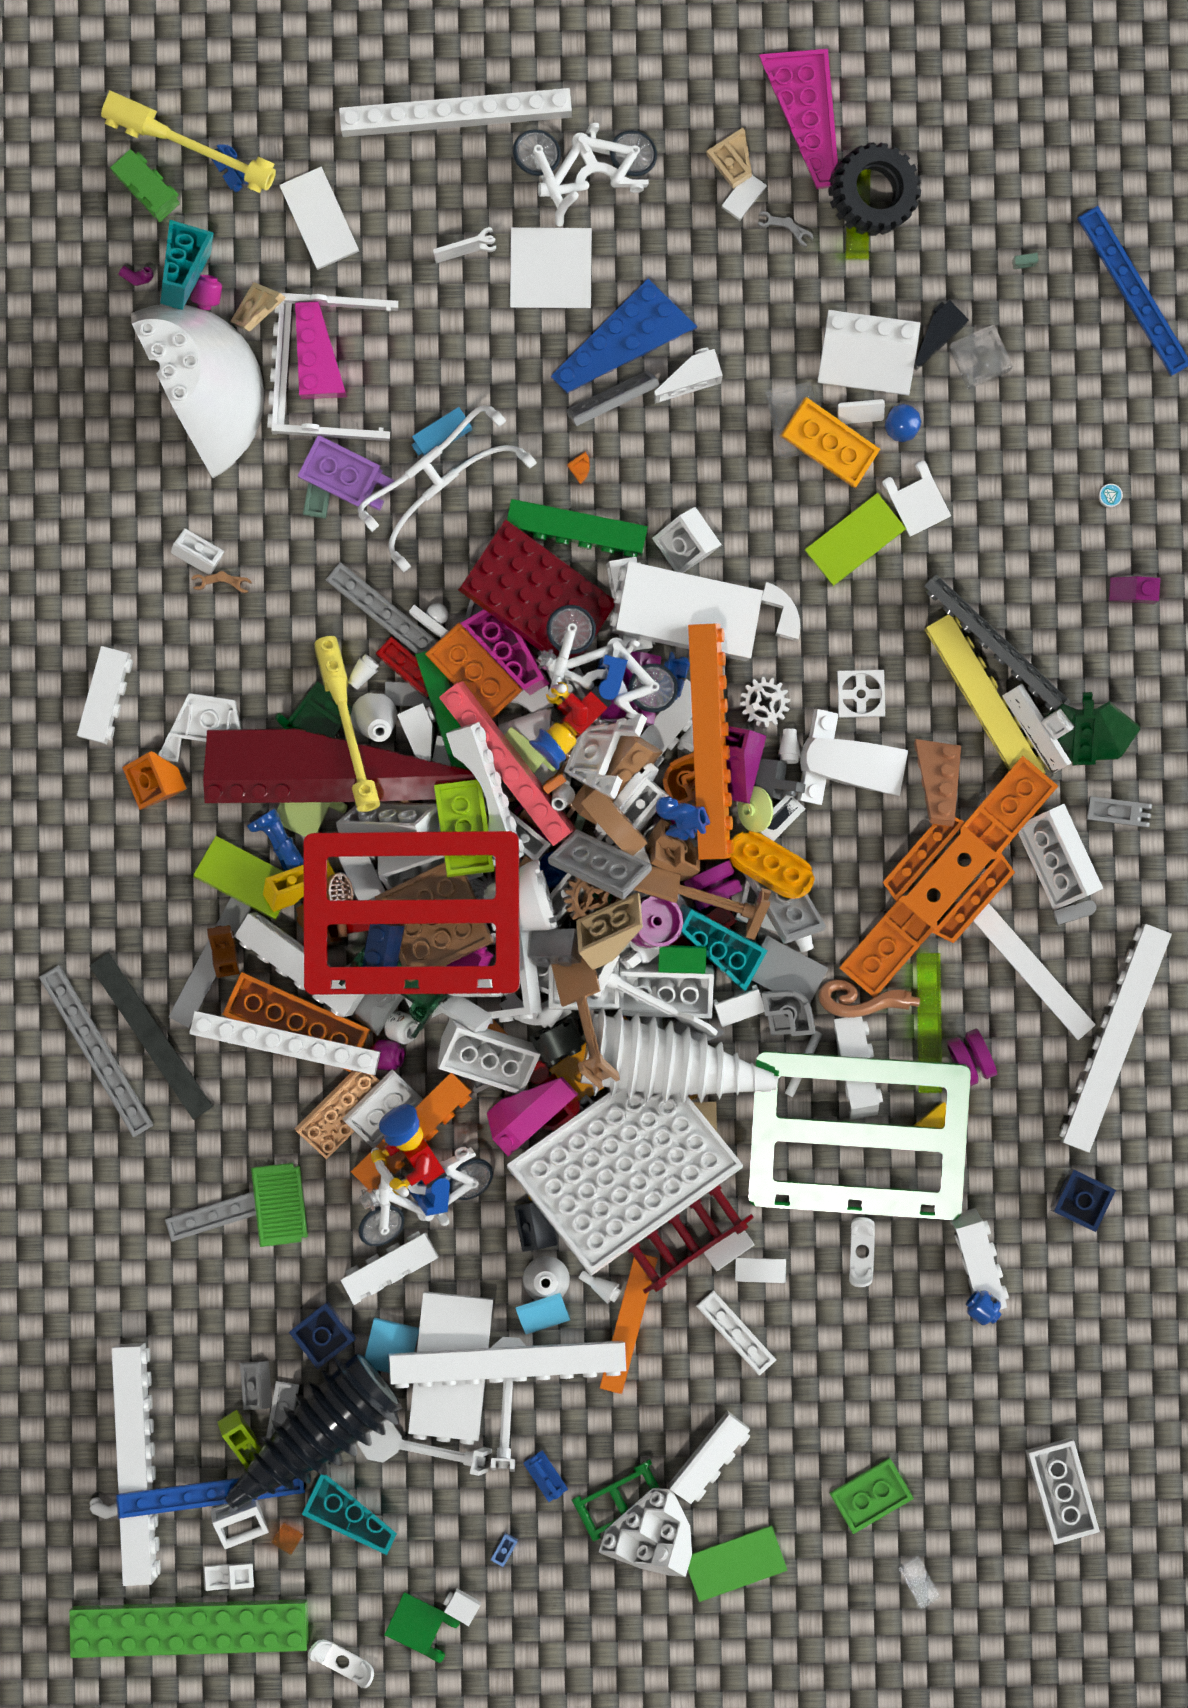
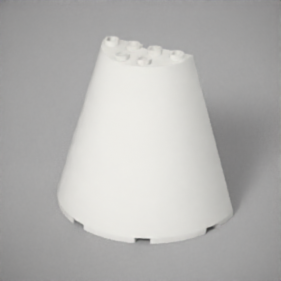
[131,304,264,478]

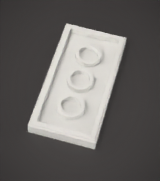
[279,167,359,270]

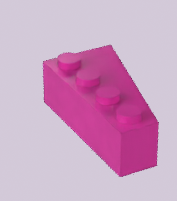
[461,609,550,695]

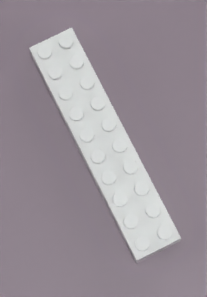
[112,1343,161,1586]

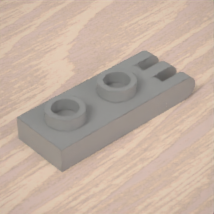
[1086,796,1152,828]

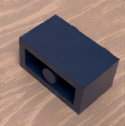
[362,924,405,967]

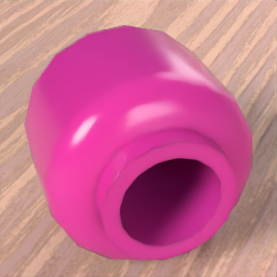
[191,275,222,310]

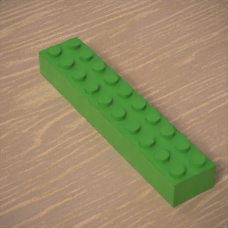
[69,1599,309,1658]

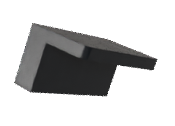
[514,1202,557,1252]

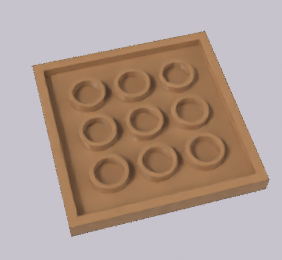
[375,862,494,982]

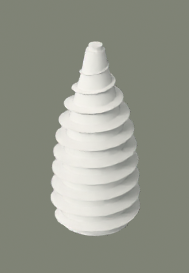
[580,1008,778,1104]

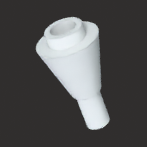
[536,1005,565,1028]
[579,1271,621,1304]

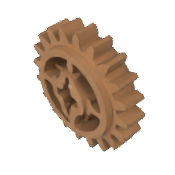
[563,876,622,920]

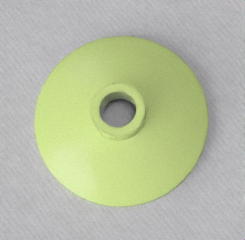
[737,786,773,832]

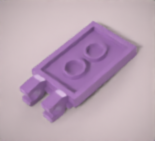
[298,435,394,511]

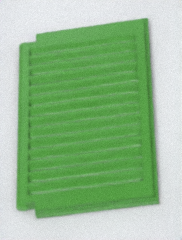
[251,1163,308,1247]

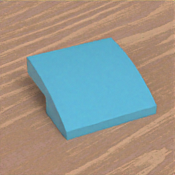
[516,1293,570,1335]
[365,1317,419,1373]

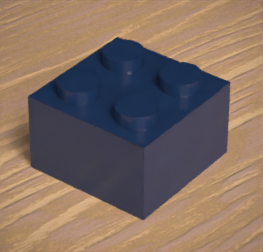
[1050,1168,1116,1232]
[289,1301,356,1369]

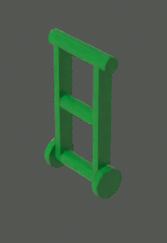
[571,1459,660,1542]

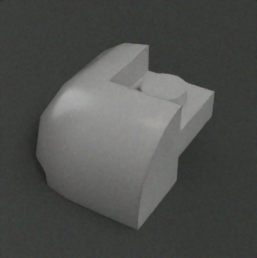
[762,990,815,1036]

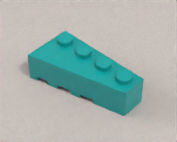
[680,904,768,991]
[302,1474,397,1555]

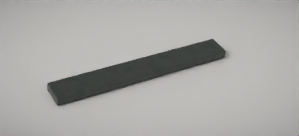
[89,953,213,1120]

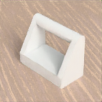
[211,1500,269,1549]

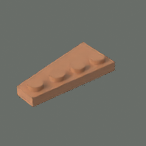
[914,739,961,827]

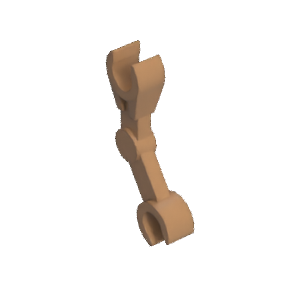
[191,571,252,594]

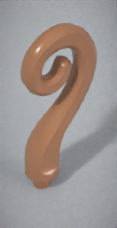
[818,980,920,1018]

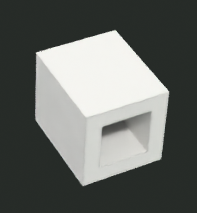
[443,1588,481,1626]

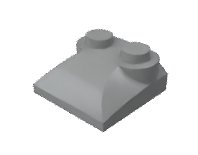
[350,994,404,1035]

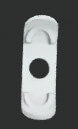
[849,1217,875,1287]
[308,1640,374,1688]

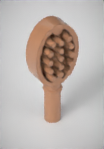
[327,873,353,938]

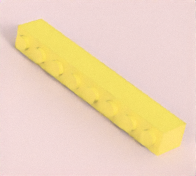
[925,614,1046,774]

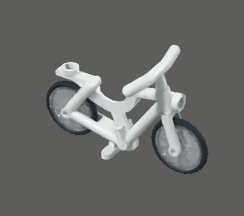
[513,123,657,227]

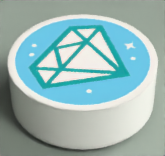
[1098,484,1123,508]

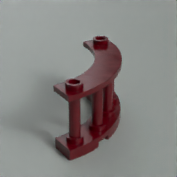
[627,1181,754,1294]

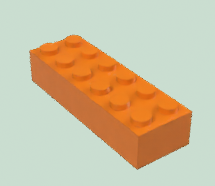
[222,972,371,1072]
[351,1073,473,1192]

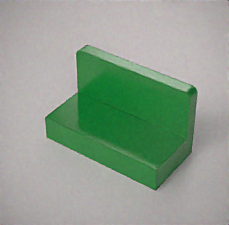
[658,945,706,974]

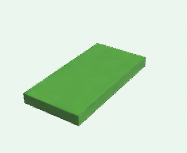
[688,1525,788,1602]

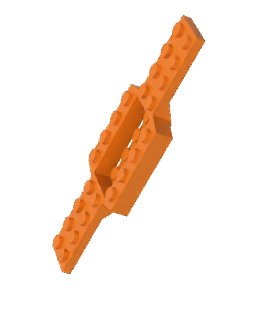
[839,756,1058,998]

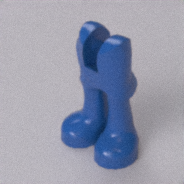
[247,808,304,871]

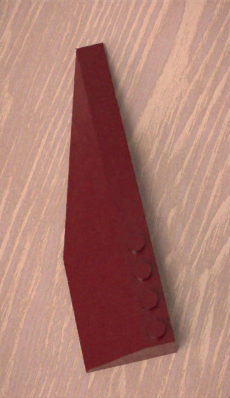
[203,729,484,803]

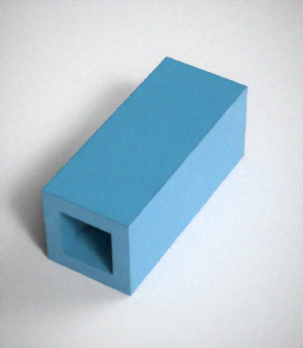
[411,407,472,456]

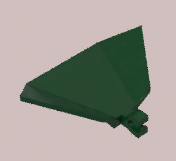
[1024,692,1140,766]

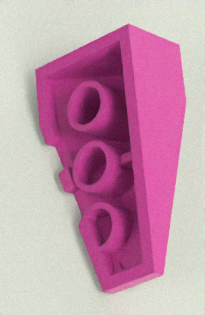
[487,1077,578,1156]

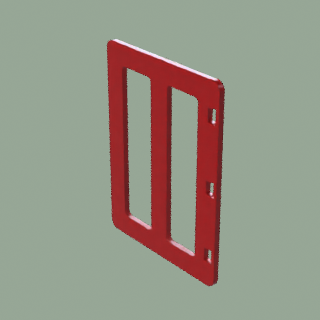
[304,831,520,995]

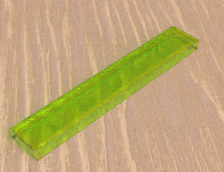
[916,953,942,1093]

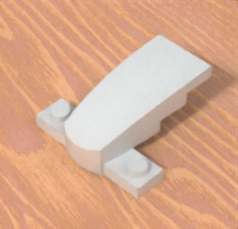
[797,709,908,805]

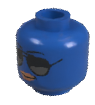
[966,1290,1001,1325]

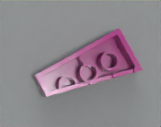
[295,302,347,399]

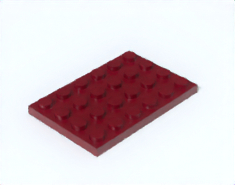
[458,519,616,672]

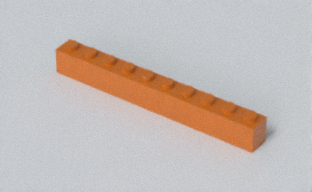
[688,623,734,860]

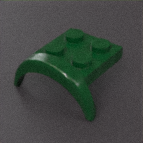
[275,681,352,738]

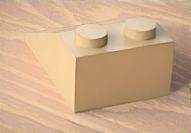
[576,892,643,970]

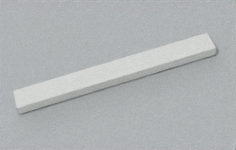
[955,885,1095,1040]

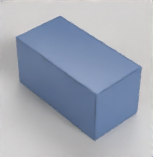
[491,1533,518,1567]

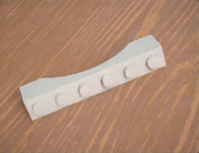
[446,722,524,866]

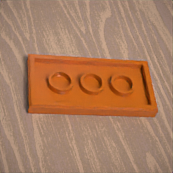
[425,622,523,719]

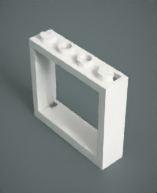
[446,931,542,1024]

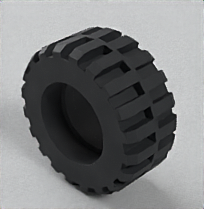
[828,142,921,236]

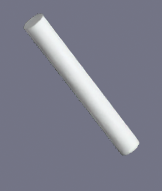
[785,1031,823,1097]

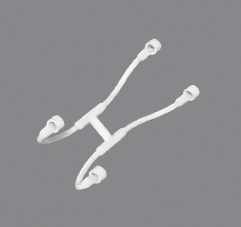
[358,405,537,572]

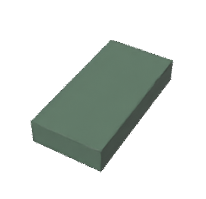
[303,483,330,519]

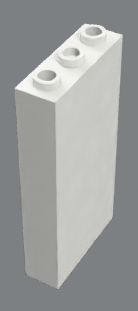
[610,561,763,661]
[408,1291,494,1444]

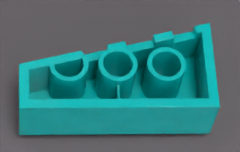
[160,220,214,310]

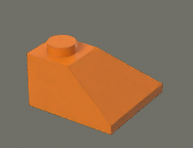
[122,751,187,810]

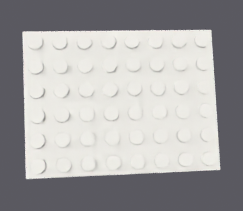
[507,1089,743,1276]

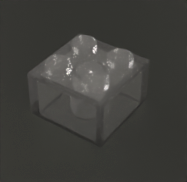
[949,324,1013,390]

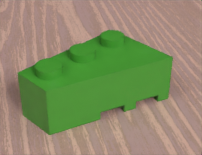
[110,149,180,223]

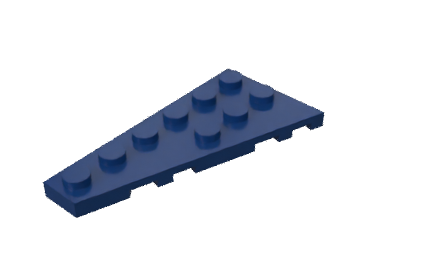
[551,279,697,394]

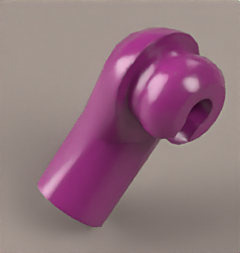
[118,265,153,286]

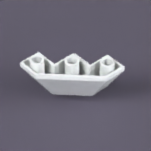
[599,1488,692,1577]

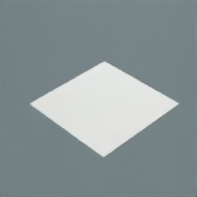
[510,227,592,308]

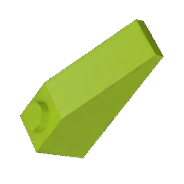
[217,1410,262,1469]

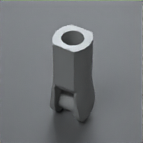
[1053,900,1096,926]

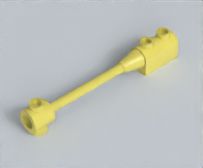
[101,90,276,193]
[314,636,380,812]

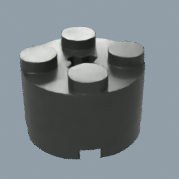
[530,1017,584,1066]

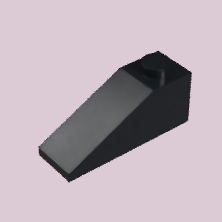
[914,300,969,371]

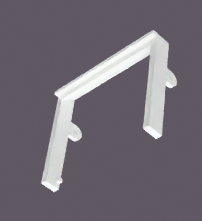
[267,293,398,441]

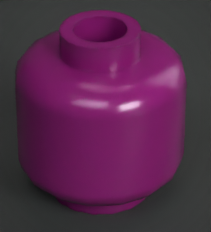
[370,1039,405,1071]

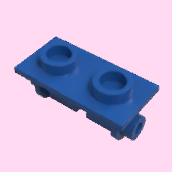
[212,144,249,192]
[658,652,690,703]
[523,1450,568,1502]

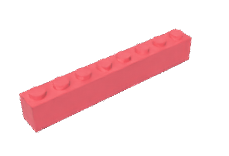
[439,681,576,846]

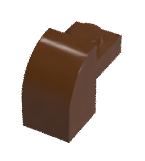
[207,925,240,978]

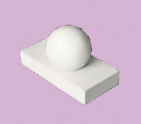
[409,603,449,639]

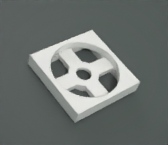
[837,670,885,718]

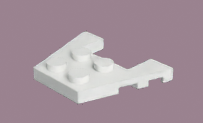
[158,693,241,762]
[564,714,647,799]

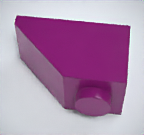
[1109,576,1160,604]

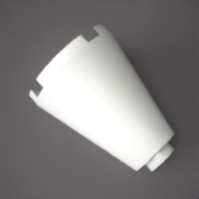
[351,693,397,742]
[499,707,560,741]
[523,1256,570,1301]

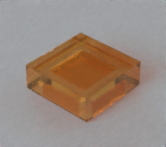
[271,1522,304,1555]

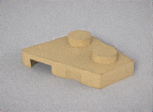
[706,128,752,189]
[230,282,286,332]

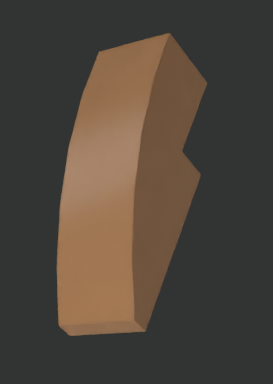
[580,789,647,856]

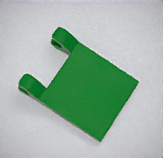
[385,1592,460,1663]

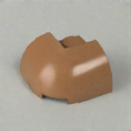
[646,819,700,881]

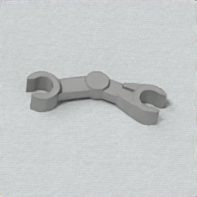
[757,211,814,248]

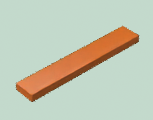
[599,1254,658,1394]

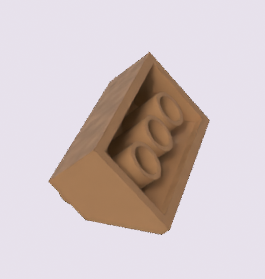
[572,736,663,825]

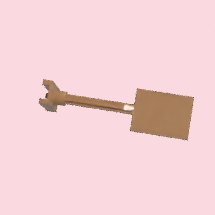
[633,866,771,940]
[551,957,620,1089]

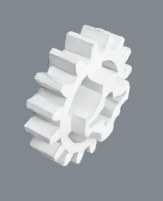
[740,677,790,728]

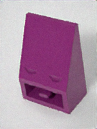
[725,726,766,804]

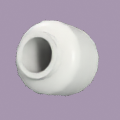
[384,1011,419,1044]

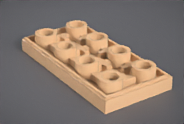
[294,1071,380,1159]

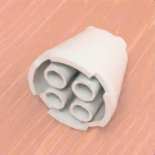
[483,860,558,931]

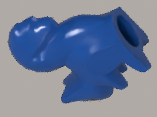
[656,796,710,840]

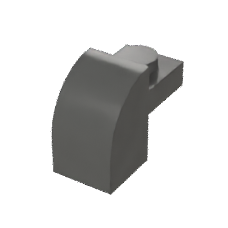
[755,759,806,800]

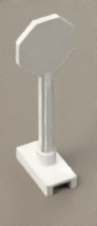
[588,955,718,1037]
[491,1337,526,1472]
[357,1420,492,1476]

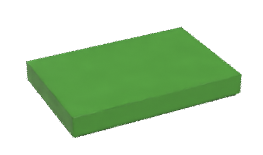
[829,1457,914,1534]

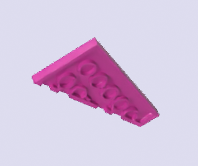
[759,49,838,189]

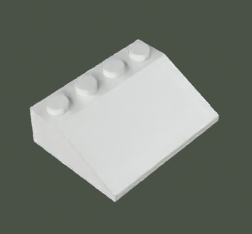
[818,310,920,396]

